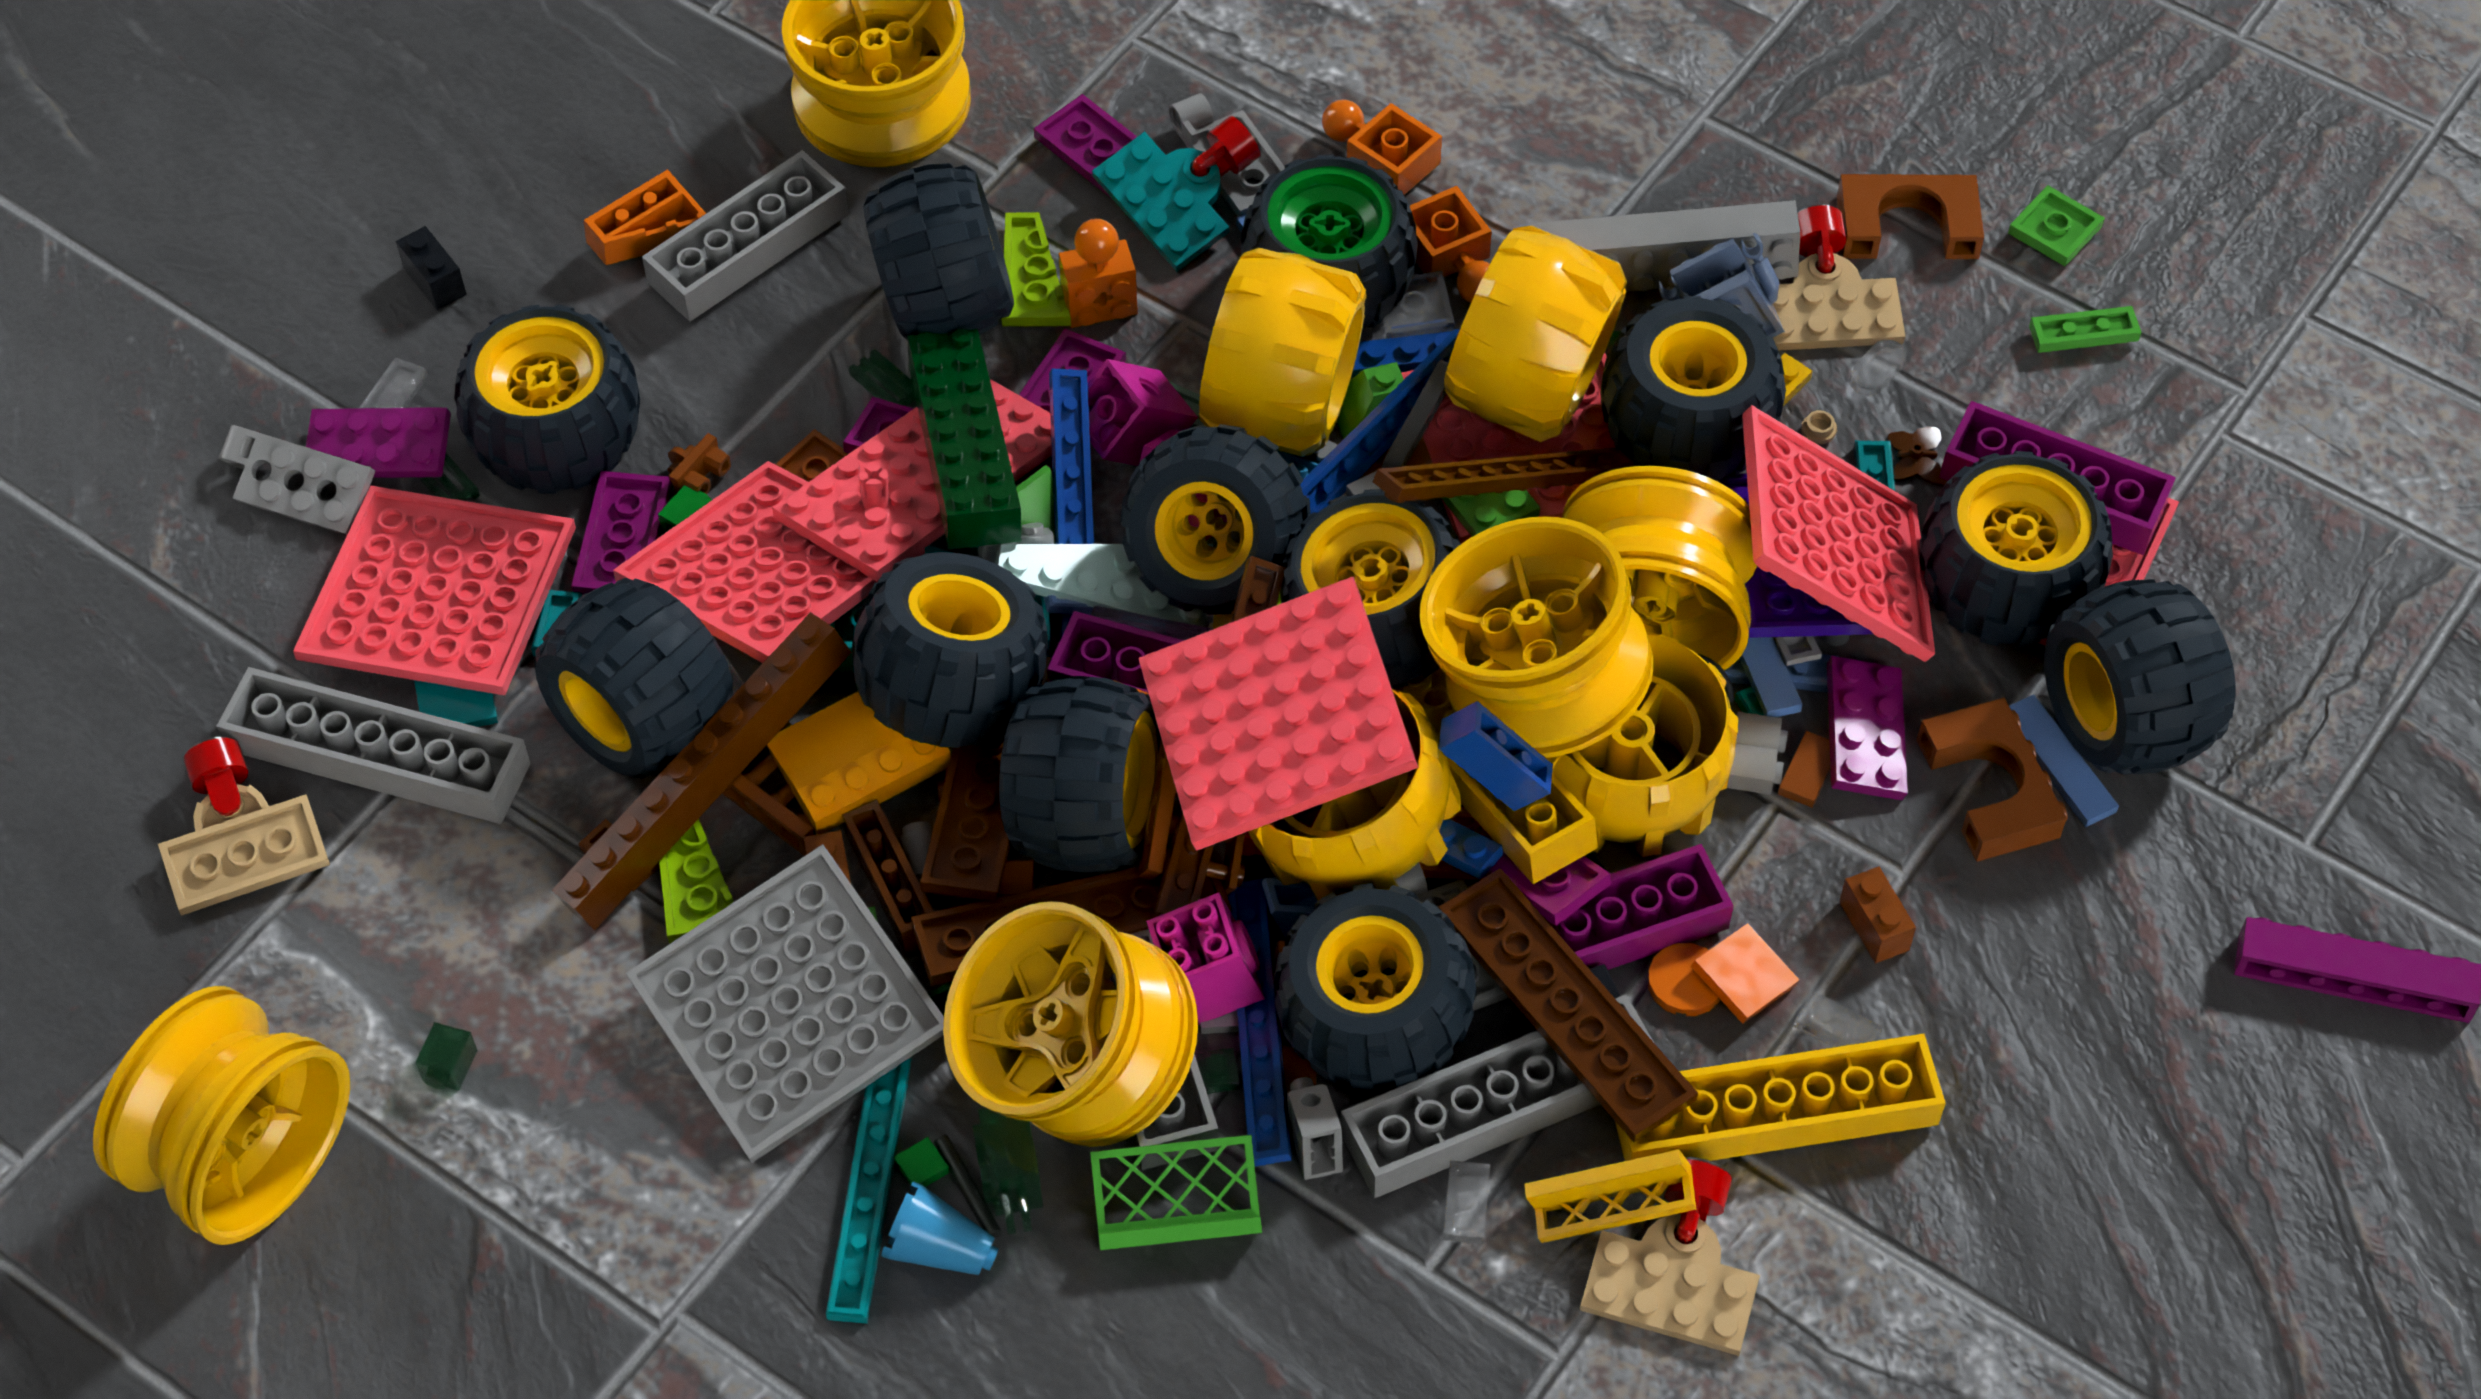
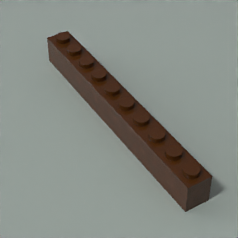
[551,612,852,930]

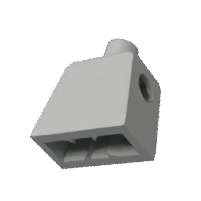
[1287,1077,1343,1180]

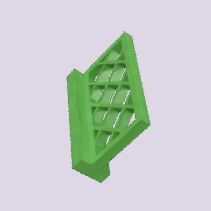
[1090,1135,1262,1250]

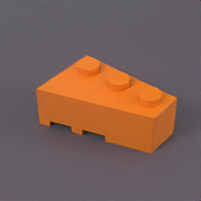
[584,169,707,265]

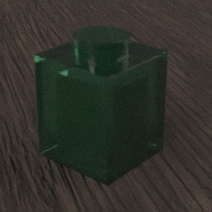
[415,1022,478,1091]

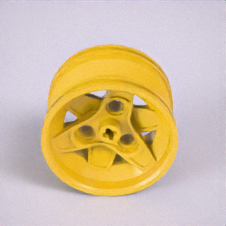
[782,0,971,167]
[1562,466,1757,671]
[1420,516,1653,758]
[943,901,1198,1147]
[93,986,350,1245]

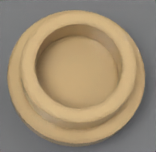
[1801,410,1837,444]

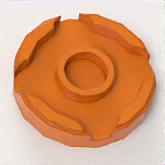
[1648,943,1720,1016]

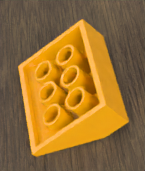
[766,692,951,835]

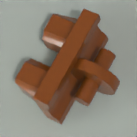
[667,433,731,497]

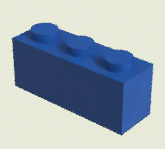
[1439,701,1553,811]

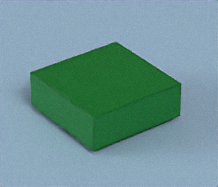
[894,1137,950,1187]

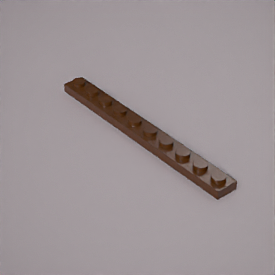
[1372,447,1638,503]
[1153,556,1286,916]

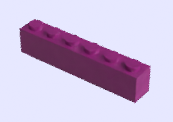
[2234,917,2481,1023]

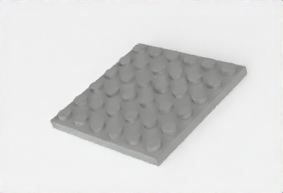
[626,844,944,1163]

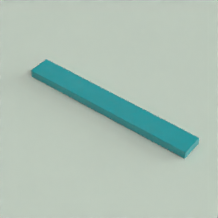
[826,1056,913,1324]

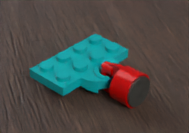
[1092,116,1261,272]

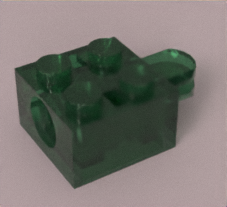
[972,1108,1043,1235]

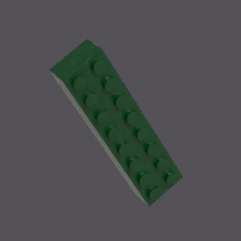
[908,328,1022,550]

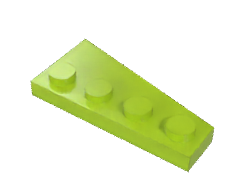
[1002,212,1071,327]
[659,819,734,944]

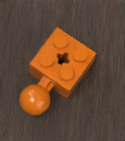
[1322,99,1442,195]
[1410,186,1492,303]
[1058,219,1138,328]

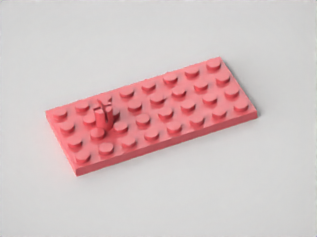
[772,379,1052,582]

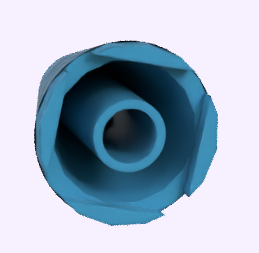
[881,1181,999,1275]

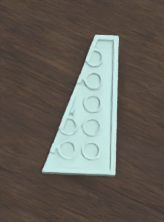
[995,544,1213,637]

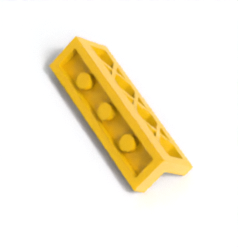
[1524,1149,1697,1243]

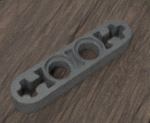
[1382,360,1448,468]

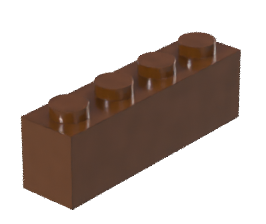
[842,800,934,956]

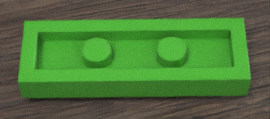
[2029,306,2142,353]

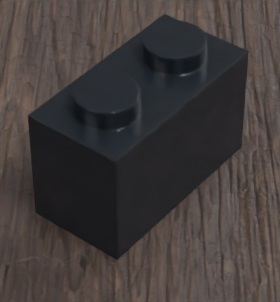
[396,226,467,310]

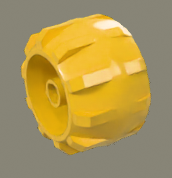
[1444,225,1627,442]
[1199,248,1366,457]
[1546,633,1738,857]
[1248,689,1461,900]

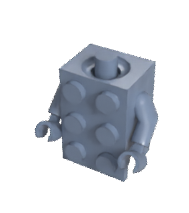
[1659,233,1785,337]

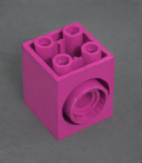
[1088,359,1198,466]
[1146,892,1265,1025]

